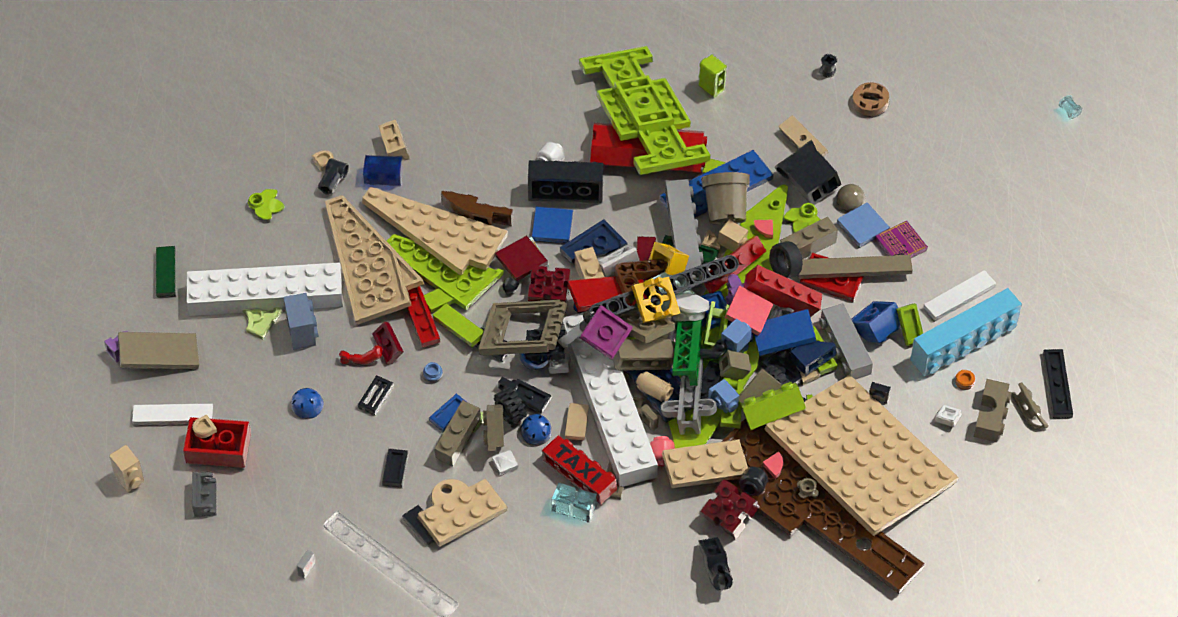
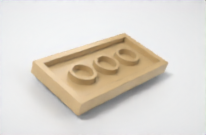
[662,440,748,488]

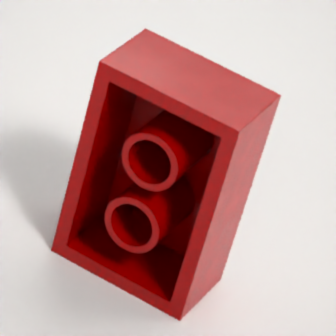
[183,417,251,468]

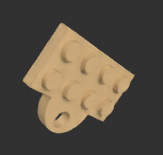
[418,478,508,547]

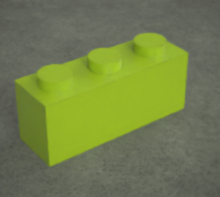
[740,382,807,430]

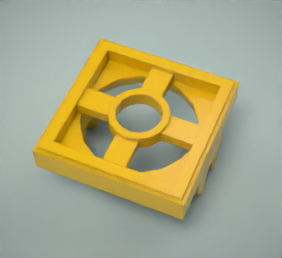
[632,277,680,323]

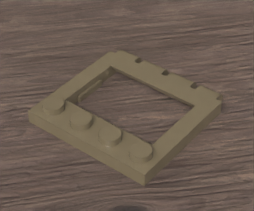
[478,300,567,356]

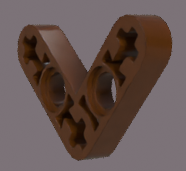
[614,259,668,304]

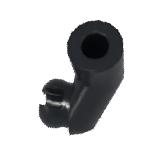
[700,340,727,359]

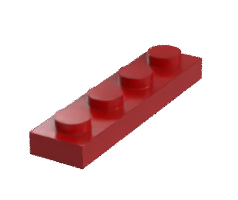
[705,236,766,293]
[407,286,440,348]

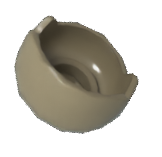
[837,184,865,211]

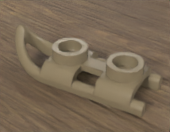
[1012,382,1049,429]

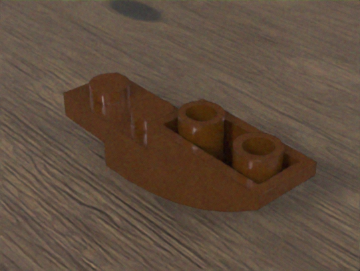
[441,191,513,226]

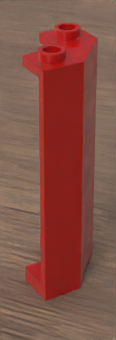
[590,123,707,172]

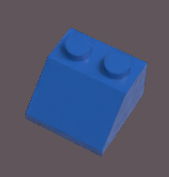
[851,301,900,344]

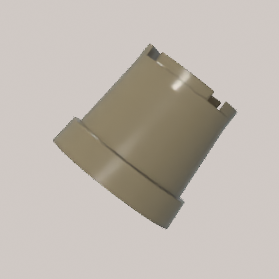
[701,172,750,225]

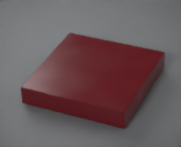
[495,235,548,281]

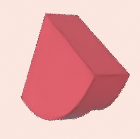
[754,220,773,239]
[763,452,783,479]

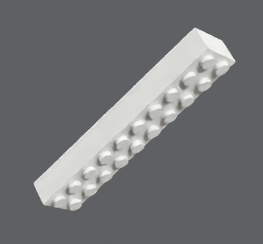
[562,311,658,486]

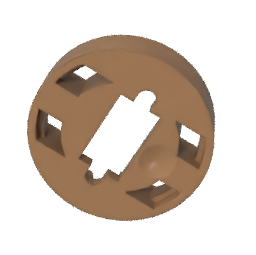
[853,82,889,116]

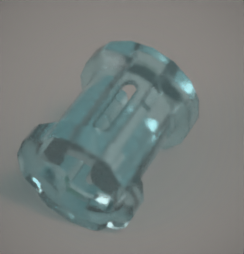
[1059,95,1082,119]

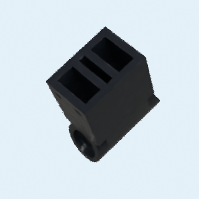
[775,139,842,205]

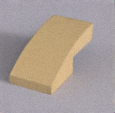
[565,403,589,441]

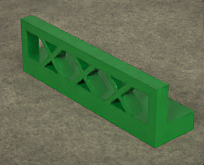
[672,320,703,386]

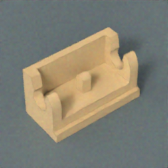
[379,119,410,162]

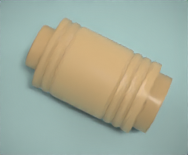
[636,371,673,402]

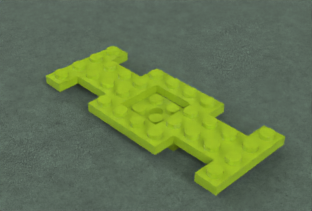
[579,46,711,175]

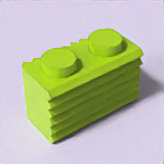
[699,55,727,98]

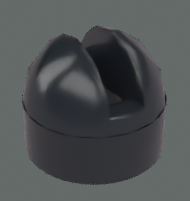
[502,277,519,294]

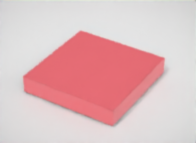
[724,286,773,336]

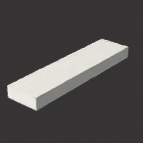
[923,270,996,321]
[132,404,213,425]

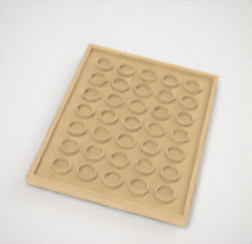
[765,375,959,536]

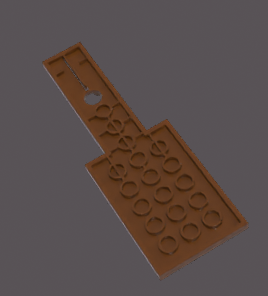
[718,418,925,594]

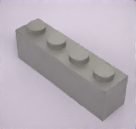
[819,303,873,379]

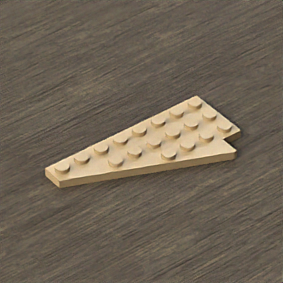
[362,187,508,275]
[325,195,424,325]

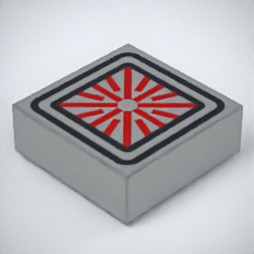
[297,550,316,579]

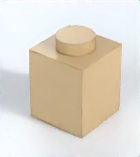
[717,220,749,252]

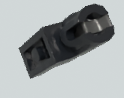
[698,537,733,591]

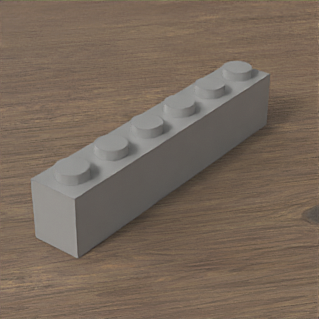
[665,179,703,288]

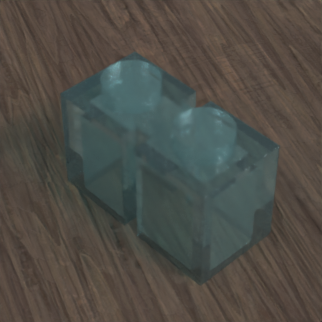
[552,482,596,523]

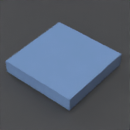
[837,202,890,248]

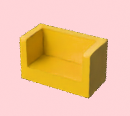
[649,242,689,275]

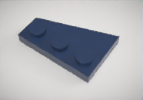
[560,219,628,264]

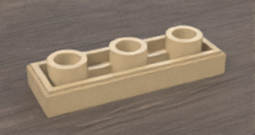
[778,115,828,157]

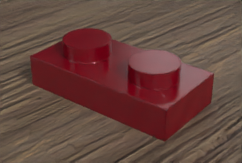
[372,321,404,364]

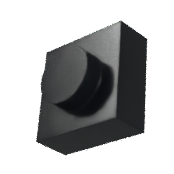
[869,382,891,404]

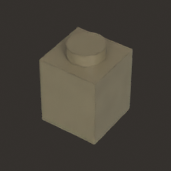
[718,350,751,380]

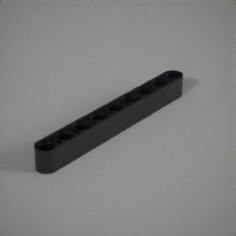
[583,255,739,324]

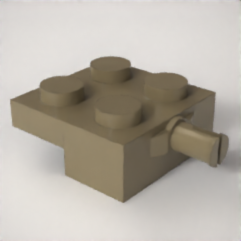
[483,404,504,451]

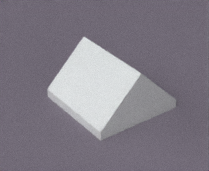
[598,245,640,277]

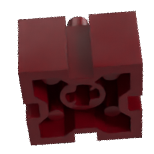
[528,265,570,313]
[700,479,760,539]

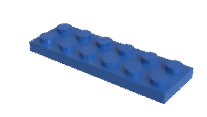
[660,150,774,218]

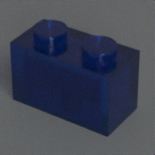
[363,155,403,186]

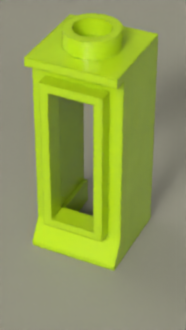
[702,301,730,349]

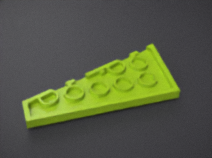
[386,234,504,310]

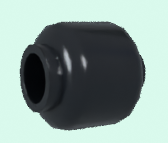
[739,466,768,496]

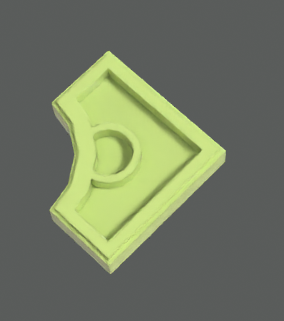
[242,307,283,339]

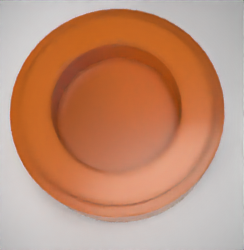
[955,370,975,390]

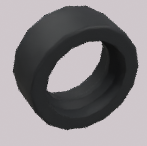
[769,241,803,278]

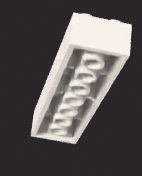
[187,263,343,316]

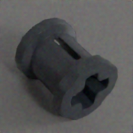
[820,54,837,78]

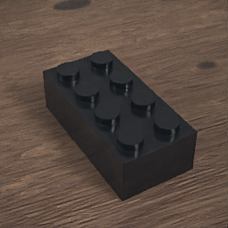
[528,160,604,203]

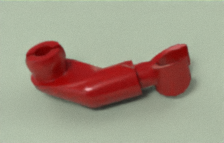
[339,345,383,365]

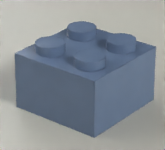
[283,293,319,350]

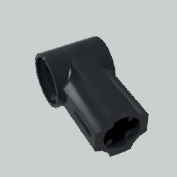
[318,158,349,195]

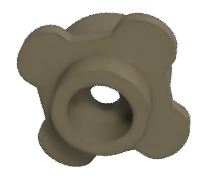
[797,478,819,498]

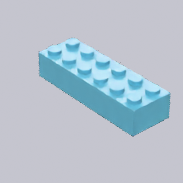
[910,288,1022,376]

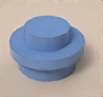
[423,362,443,381]

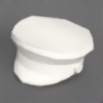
[672,294,710,321]

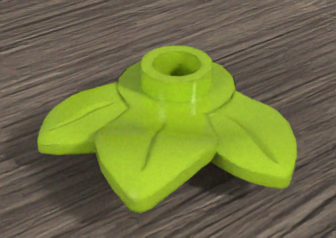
[248,189,285,220]
[784,203,820,232]

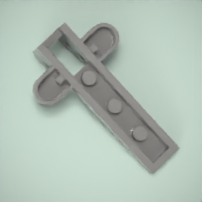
[661,358,717,435]

